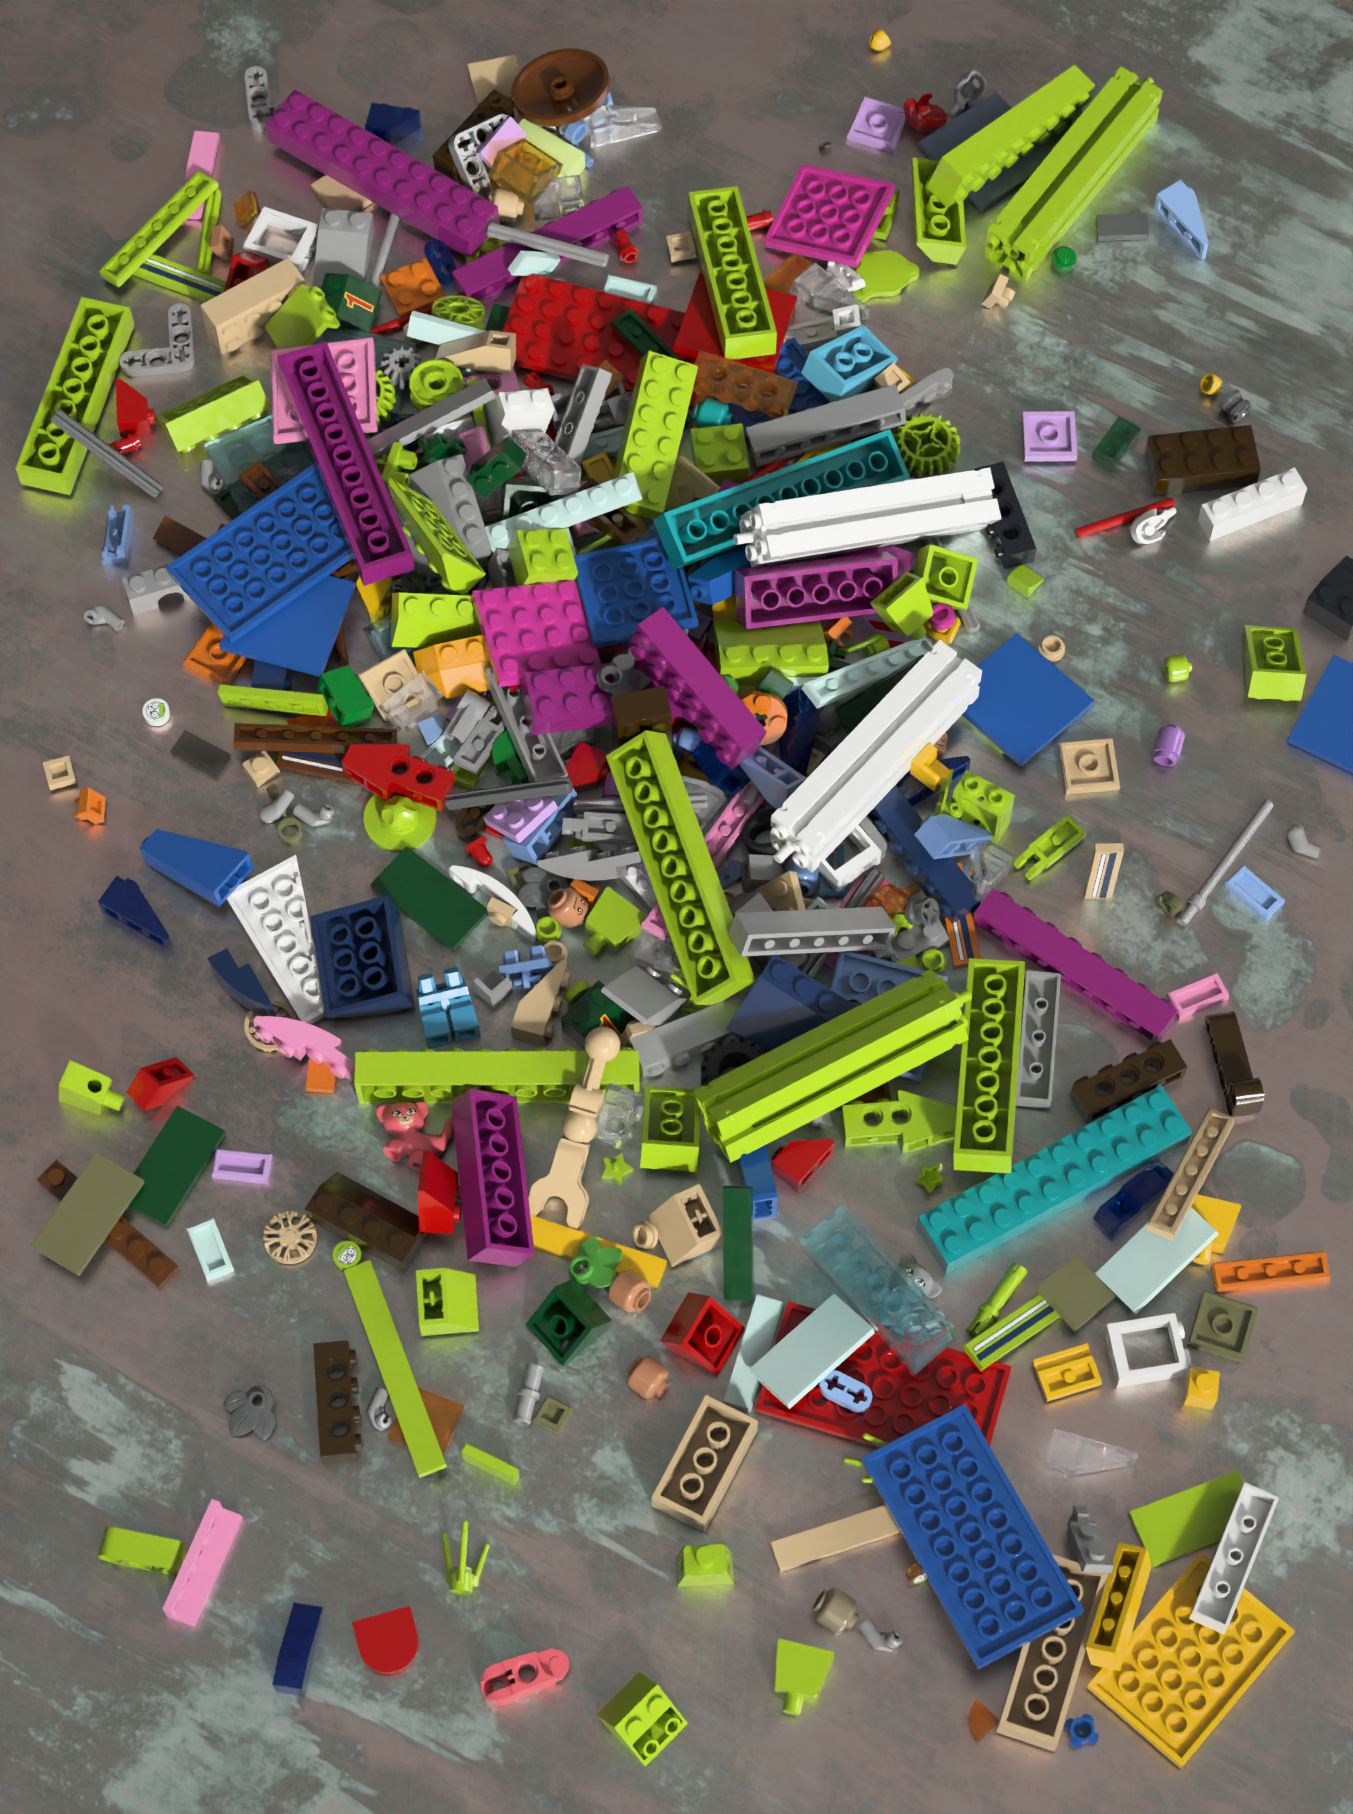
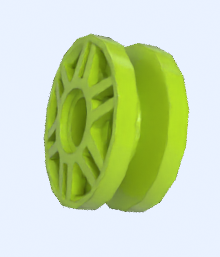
[431,295,485,330]
[409,360,464,412]

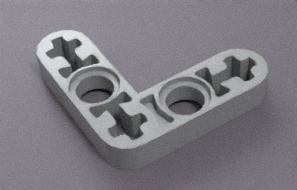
[245,66,281,132]
[448,114,509,200]
[119,303,195,377]

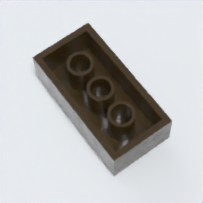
[1145,425,1261,496]
[611,686,672,750]

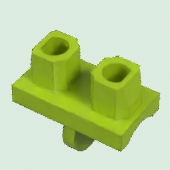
[374,442,418,496]

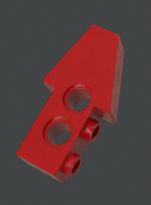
[342,744,456,812]

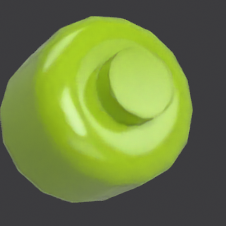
[1163,654,1192,683]

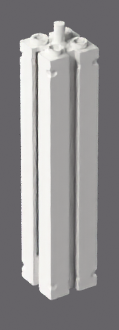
[734,468,1001,567]
[770,640,982,873]

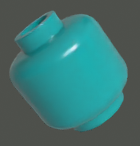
[693,397,733,428]

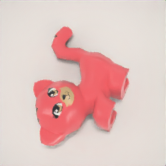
[376,1101,454,1173]

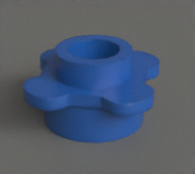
[1064,1714,1099,1748]

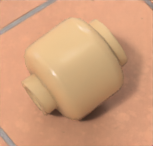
[488,188,524,223]

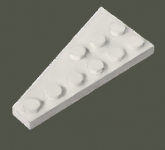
[226,855,325,1024]

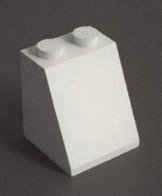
[483,388,555,449]

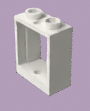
[242,207,319,276]
[818,825,881,893]
[1104,1313,1191,1388]

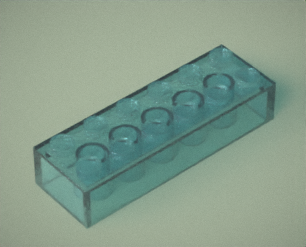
[798,1203,959,1375]

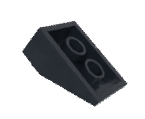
[1303,556,1353,641]

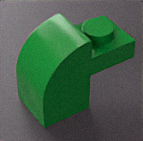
[492,730,529,785]

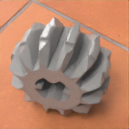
[380,345,423,390]

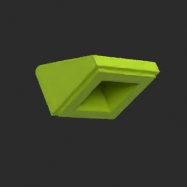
[1007,564,1044,598]

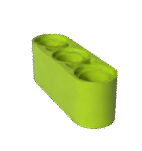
[97,1527,188,1575]

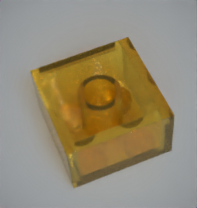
[488,138,563,203]

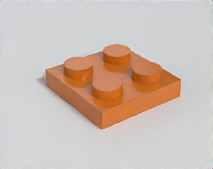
[380,258,446,317]

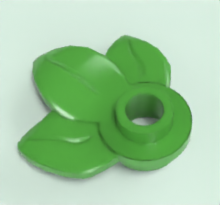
[569,1236,622,1288]

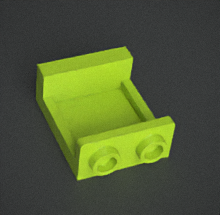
[265,284,340,349]

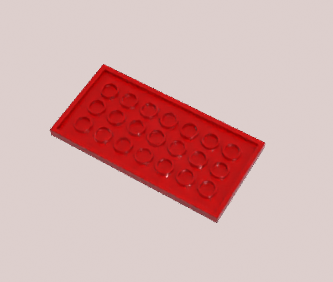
[503,274,708,411]
[755,1301,1012,1448]

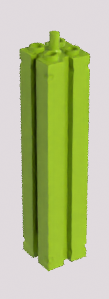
[984,67,1163,283]
[693,969,972,1163]

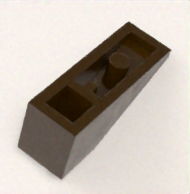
[573,478,645,545]

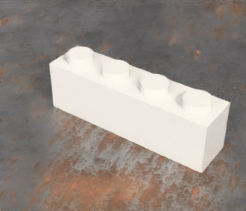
[1198,468,1307,541]

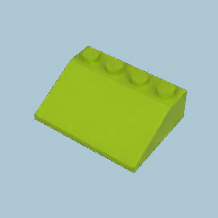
[388,478,486,595]
[713,618,829,687]

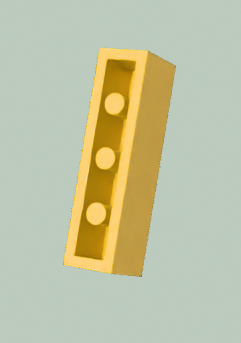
[1086,1542,1152,1671]

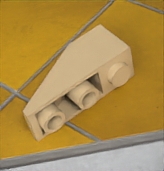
[435,330,516,374]
[511,960,571,1046]

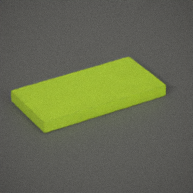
[1128,1471,1243,1568]

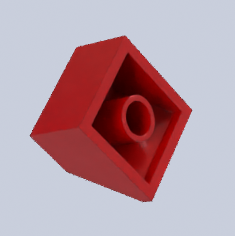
[418,1151,461,1234]
[660,1292,745,1376]

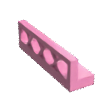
[162,1499,243,1628]

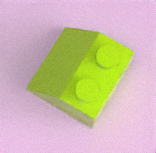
[913,544,979,610]

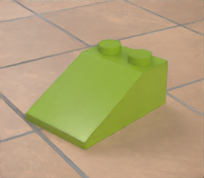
[1244,625,1307,701]
[640,1086,700,1172]

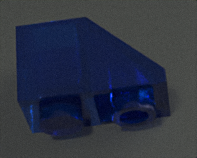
[365,103,422,145]
[690,740,750,798]

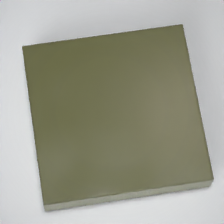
[1035,1255,1116,1331]
[1187,1290,1259,1363]

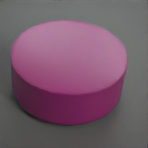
[928,603,955,630]

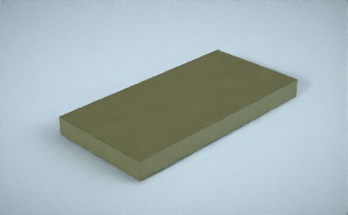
[31,1152,144,1276]

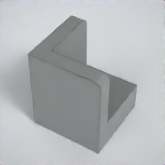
[472,971,513,1011]

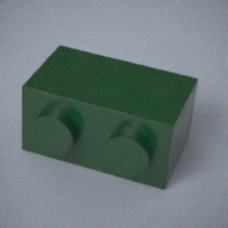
[466,436,527,498]

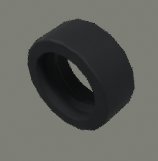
[742,809,778,856]

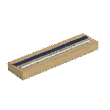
[1084,843,1124,899]

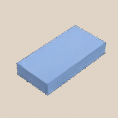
[1224,865,1285,922]

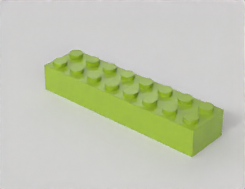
[927,65,1095,208]
[688,186,777,361]
[16,297,134,495]
[953,958,1025,1173]

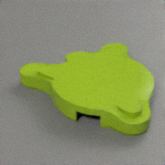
[852,250,920,305]

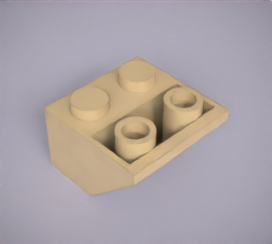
[648,1184,723,1267]

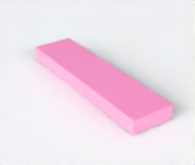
[183,131,220,220]

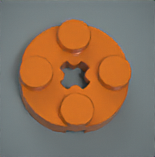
[740,691,788,746]

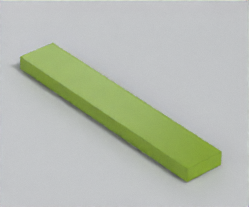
[98,170,219,288]

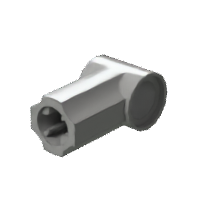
[443,689,491,746]

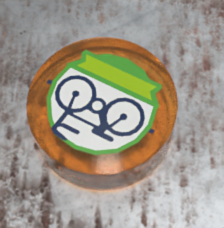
[906,1563,928,1585]

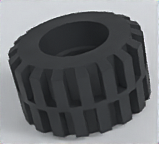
[701,1038,766,1086]

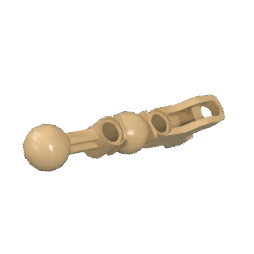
[528,1026,621,1229]

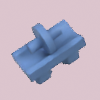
[499,945,554,993]

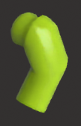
[890,913,915,940]

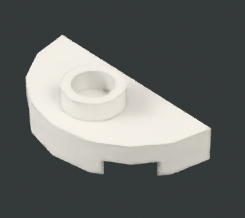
[825,261,866,292]

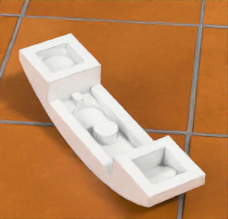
[784,304,861,350]
[449,865,536,944]

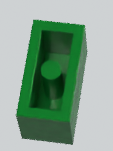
[317,665,374,727]

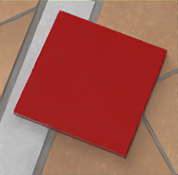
[673,273,798,375]

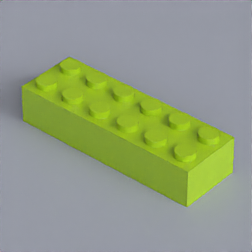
[612,351,698,520]

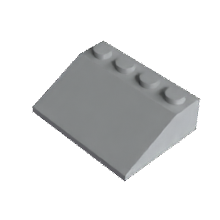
[390,454,491,577]

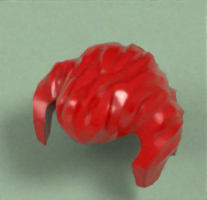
[903,93,948,132]

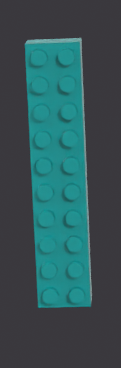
[653,429,910,570]
[916,1085,1192,1275]

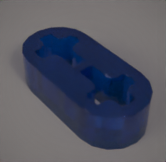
[424,239,456,285]

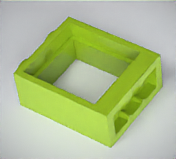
[952,770,1015,845]

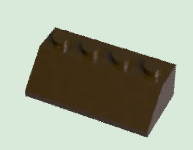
[305,1172,430,1274]

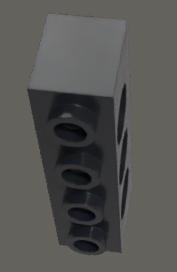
[974,461,1037,569]

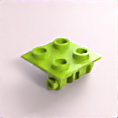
[934,769,963,820]

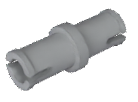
[512,1364,544,1425]

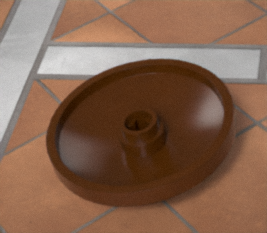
[511,48,611,127]

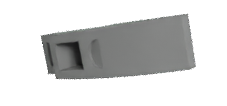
[537,845,643,881]

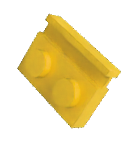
[1032,1343,1102,1402]

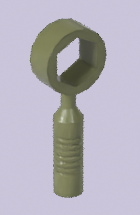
[266,784,303,844]

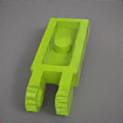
[1013,815,1087,880]

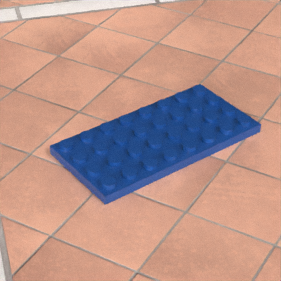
[166,463,400,644]
[861,1404,1084,1670]

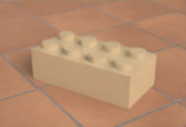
[200,258,306,355]
[652,1395,758,1533]

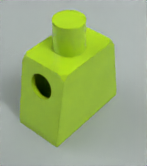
[871,572,933,640]
[583,886,647,956]
[59,1060,125,1115]
[676,1544,734,1587]
[774,1638,834,1716]

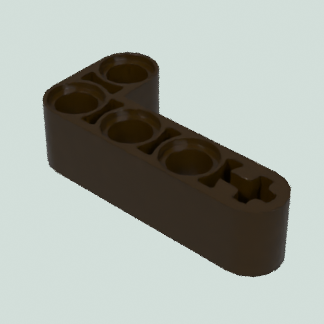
[1205,1011,1264,1117]

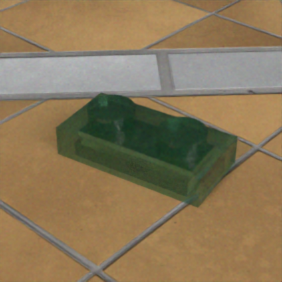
[1091,416,1141,471]

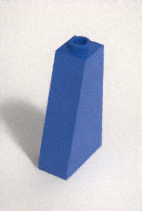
[688,543,791,605]
[139,829,254,907]
[737,1145,778,1220]

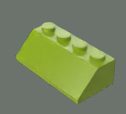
[911,157,966,265]
[155,373,271,453]
[390,593,482,648]

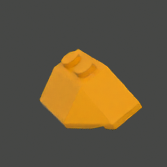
[413,635,492,699]

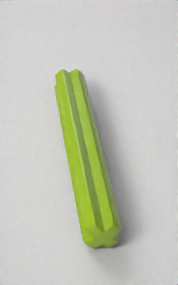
[196,188,221,275]

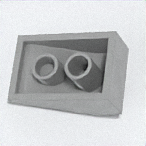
[312,208,375,289]
[601,965,687,1026]

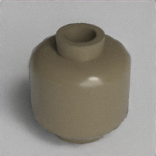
[812,1588,859,1633]

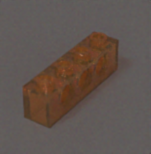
[693,350,798,419]

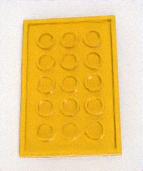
[1087,1552,1295,1769]

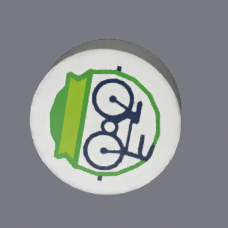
[142,698,170,726]

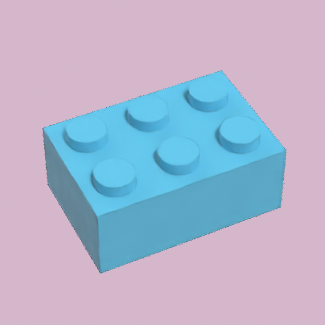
[802,325,898,402]

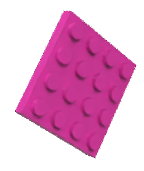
[763,164,895,268]
[471,580,601,687]

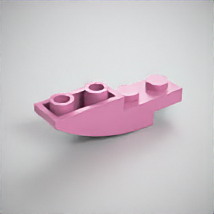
[253,1016,355,1081]

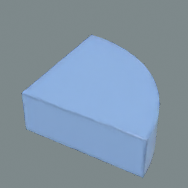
[417,713,445,748]

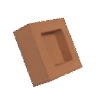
[209,224,234,261]

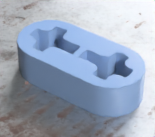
[819,1370,872,1413]

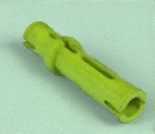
[965,1262,1028,1338]

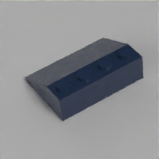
[310,895,415,1019]
[726,955,857,1053]

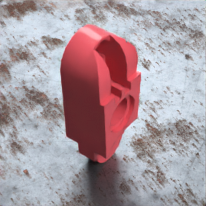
[480,1648,569,1706]

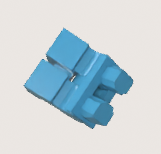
[416,967,481,1049]

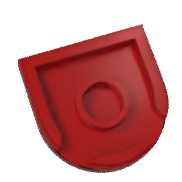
[352,1606,419,1675]

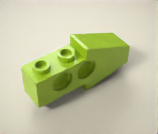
[841,1090,957,1153]

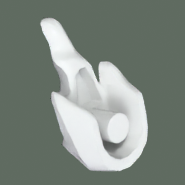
[1129,507,1176,544]

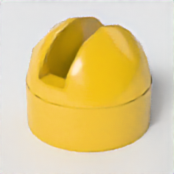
[869,29,891,51]
[1200,373,1223,395]

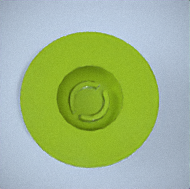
[363,793,437,852]

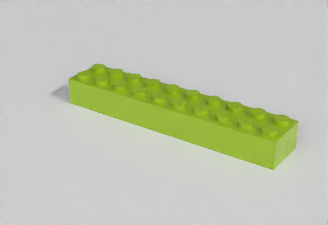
[606,730,756,1006]
[354,1047,640,1104]

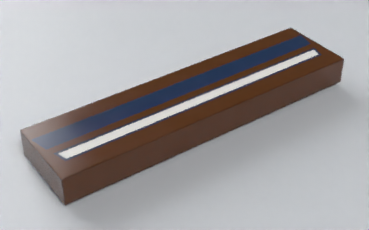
[276,751,361,786]

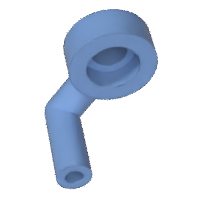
[564,120,594,168]

